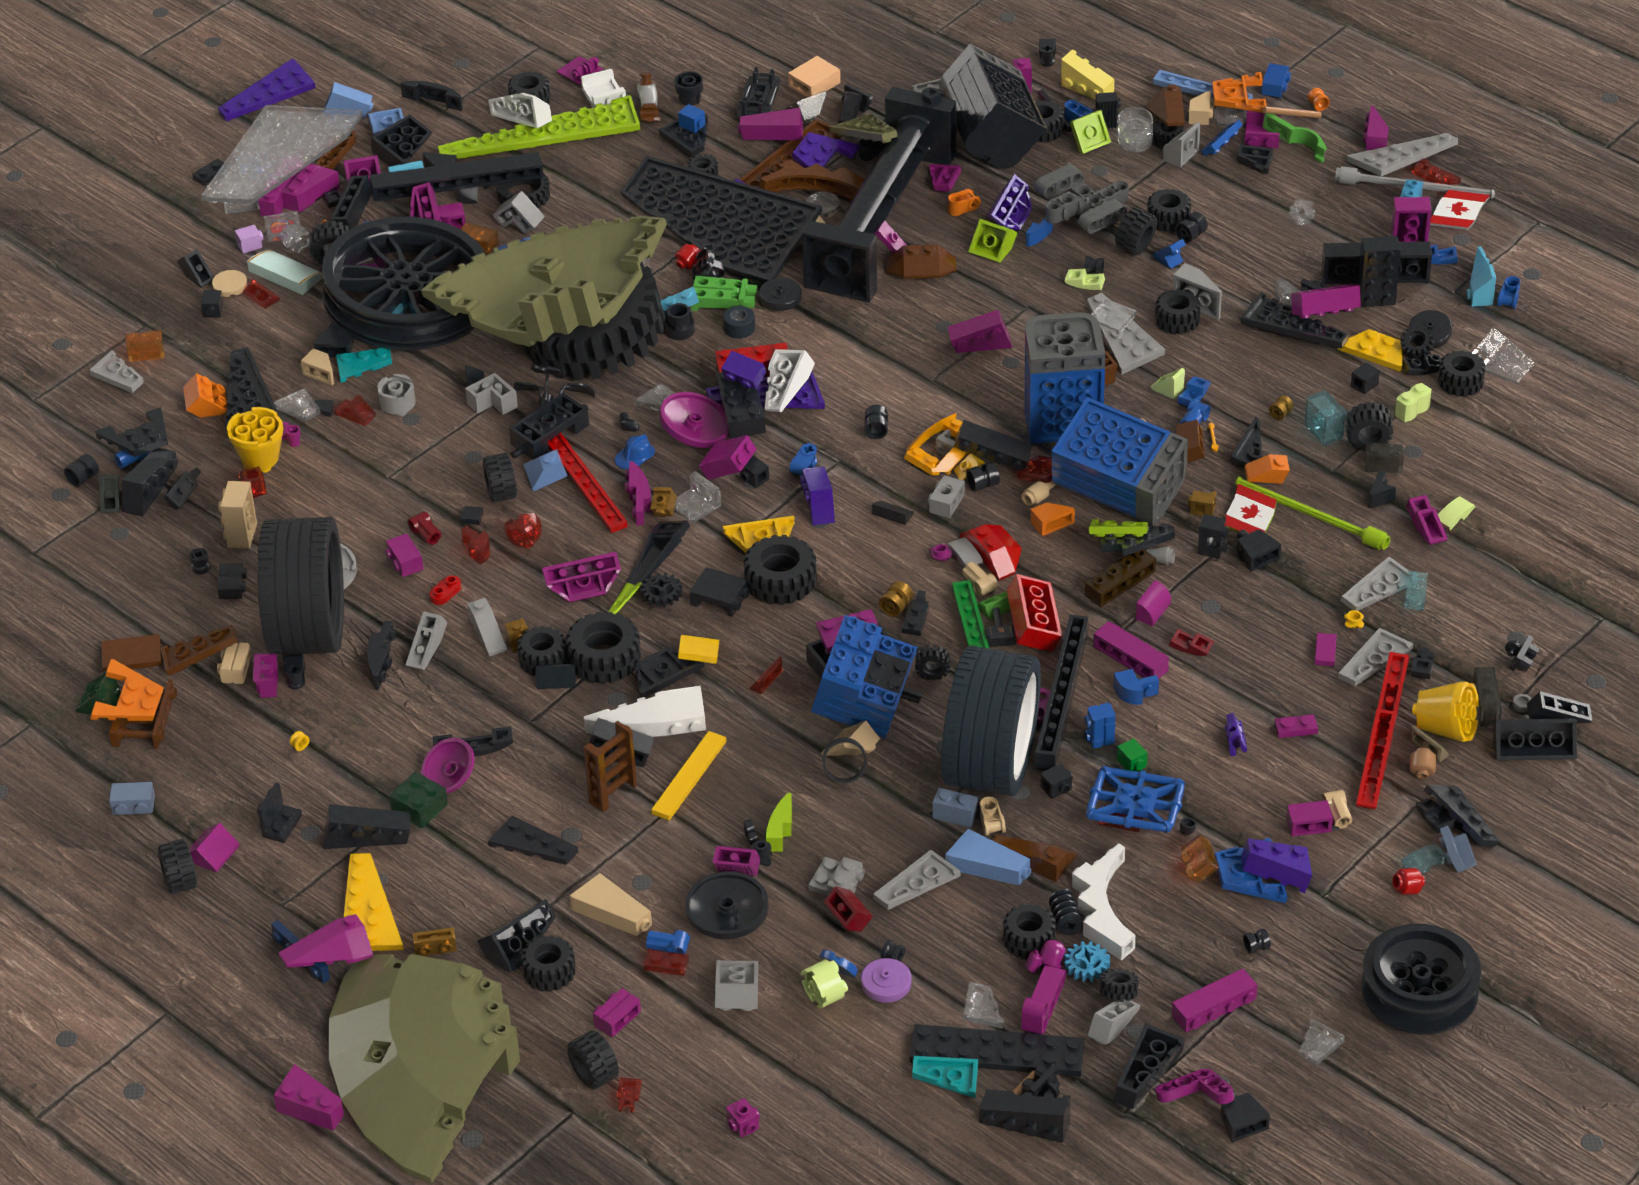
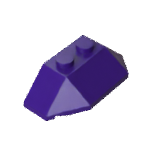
[986,174,1032,231]

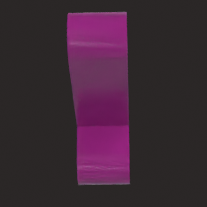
[1021,965,1066,1035]

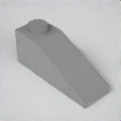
[467,598,507,656]
[406,611,447,670]
[1088,1000,1141,1044]

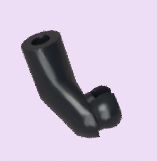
[619,412,640,432]

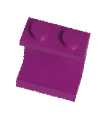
[1245,110,1281,149]

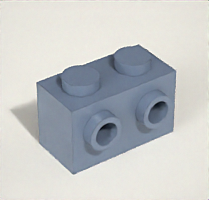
[110,782,155,815]
[933,788,978,828]

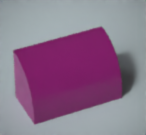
[1136,580,1171,626]

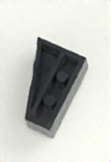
[583,718,654,767]

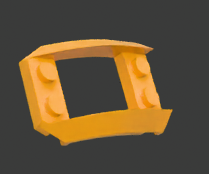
[904,413,971,475]

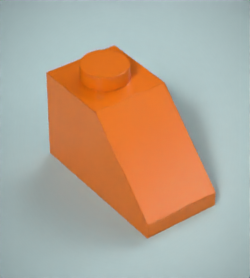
[1244,454,1290,484]
[1031,503,1075,536]

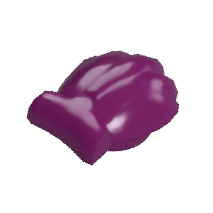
[929,544,953,561]

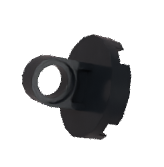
[691,248,725,280]

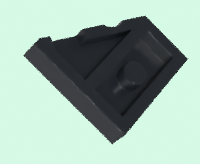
[1237,145,1274,174]

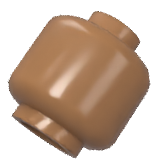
[1410,748,1436,779]

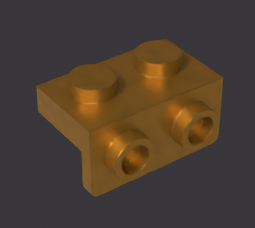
[413,927,457,956]

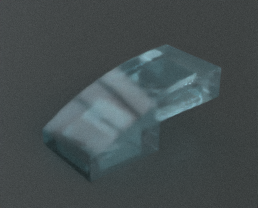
[1404,571,1428,611]
[1401,844,1447,873]

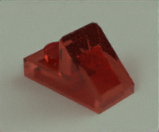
[335,394,376,426]

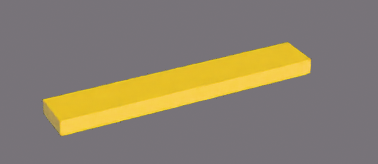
[651,731,726,821]

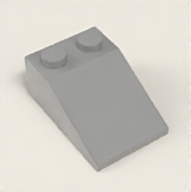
[1173,263,1222,320]
[715,960,758,1011]

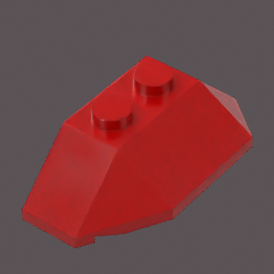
[960,524,1022,581]

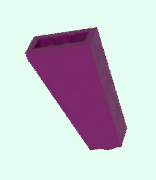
[737,108,803,140]

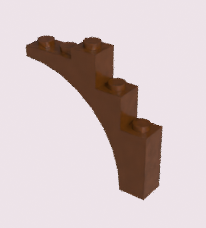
[759,160,865,200]

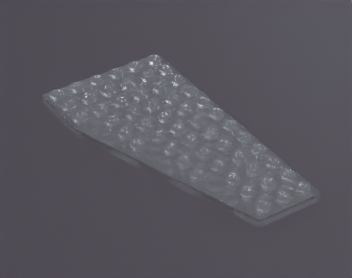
[202,105,362,205]

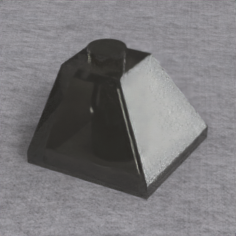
[786,91,827,124]

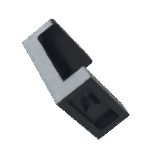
[689,567,750,617]

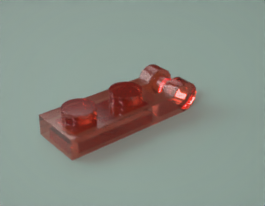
[1411,158,1461,186]

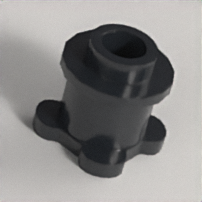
[751,840,772,866]

